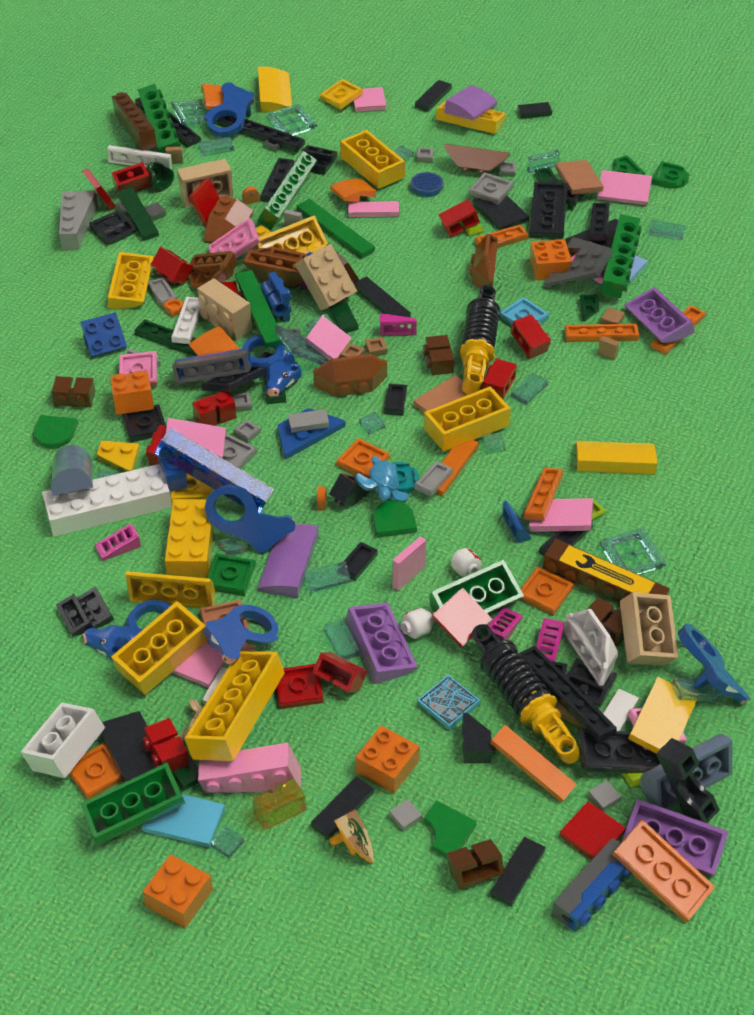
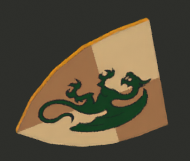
[329,809,374,864]

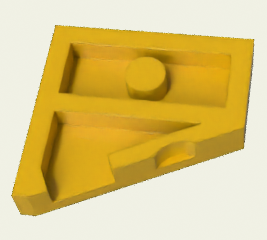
[97,441,140,472]

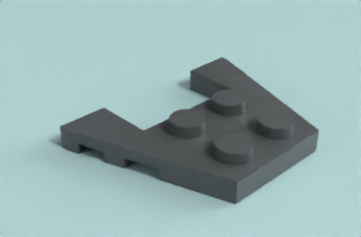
[544,237,613,289]

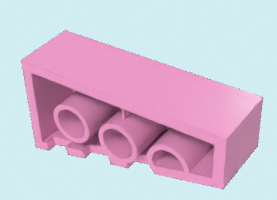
[198,743,301,793]

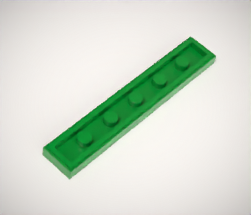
[296,199,375,258]
[235,270,284,348]

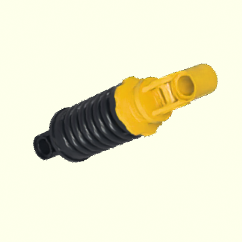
[460,285,501,395]
[472,624,580,764]

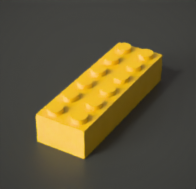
[184,651,285,761]

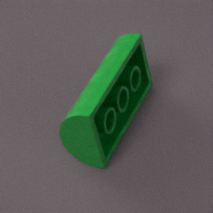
[430,560,524,614]
[80,763,186,845]

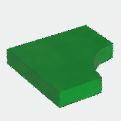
[612,155,645,175]
[424,800,477,857]

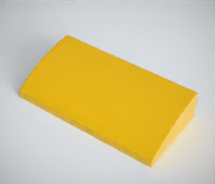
[258,67,292,113]
[436,101,507,134]
[254,215,328,254]
[108,252,154,309]
[576,441,657,474]
[125,571,216,608]

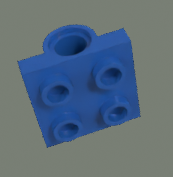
[260,272,292,323]
[80,312,127,358]

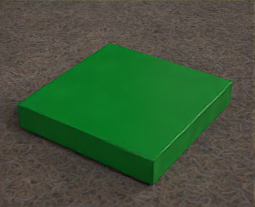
[207,554,256,596]

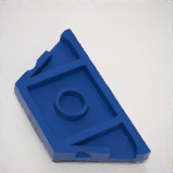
[277,408,345,459]

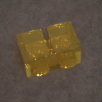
[252,778,306,831]

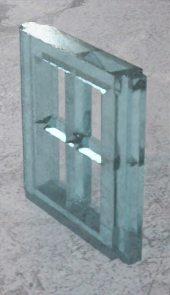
[171,100,219,125]
[266,104,317,135]
[275,325,326,365]
[600,528,667,575]

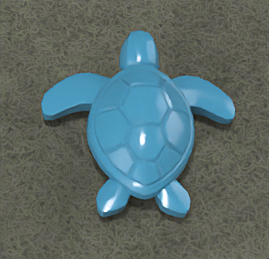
[355,456,409,502]

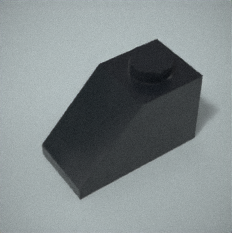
[329,473,372,506]
[462,713,496,763]

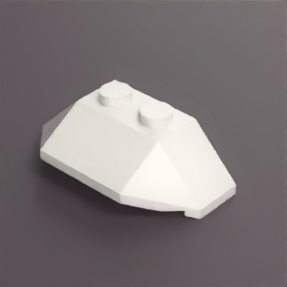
[563,609,618,686]

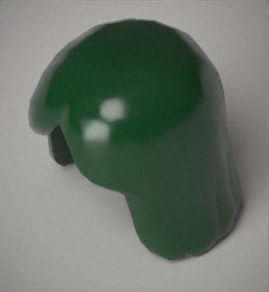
[146,162,174,189]

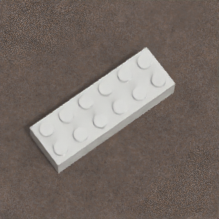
[42,464,172,537]

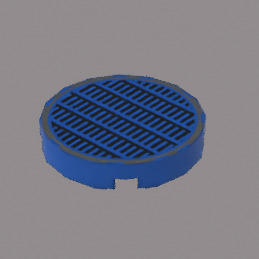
[411,172,444,197]

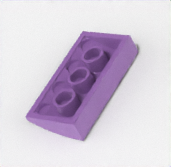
[444,85,498,120]
[624,287,695,343]
[258,524,319,598]
[345,603,418,683]
[622,799,729,876]

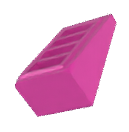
[380,314,417,336]
[95,524,141,561]
[484,607,523,641]
[536,618,564,662]

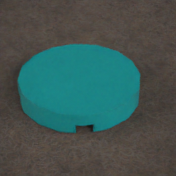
[393,462,419,493]

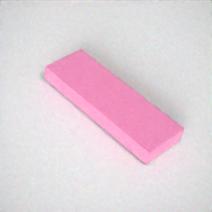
[348,201,399,217]

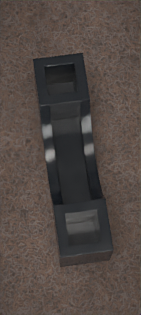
[656,738,720,823]

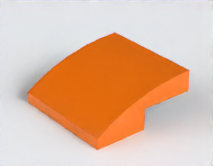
[201,84,224,109]
[330,179,376,202]
[189,326,240,356]

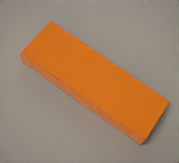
[475,225,528,248]

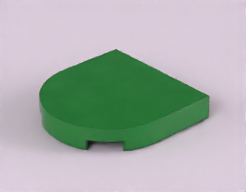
[652,161,689,189]
[34,415,78,449]
[373,500,417,537]

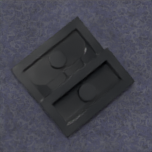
[295,145,338,174]
[89,210,137,244]
[56,586,115,636]
[566,658,617,707]

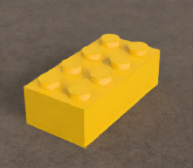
[340,130,405,189]
[424,386,511,452]
[165,499,214,577]
[111,601,208,695]

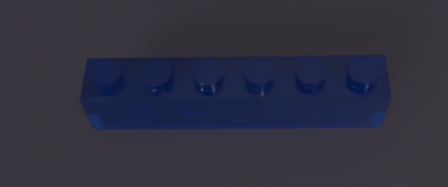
[154,428,275,513]

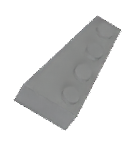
[59,190,98,251]

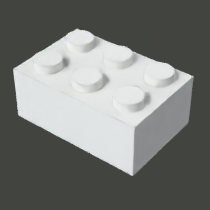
[21,702,105,778]

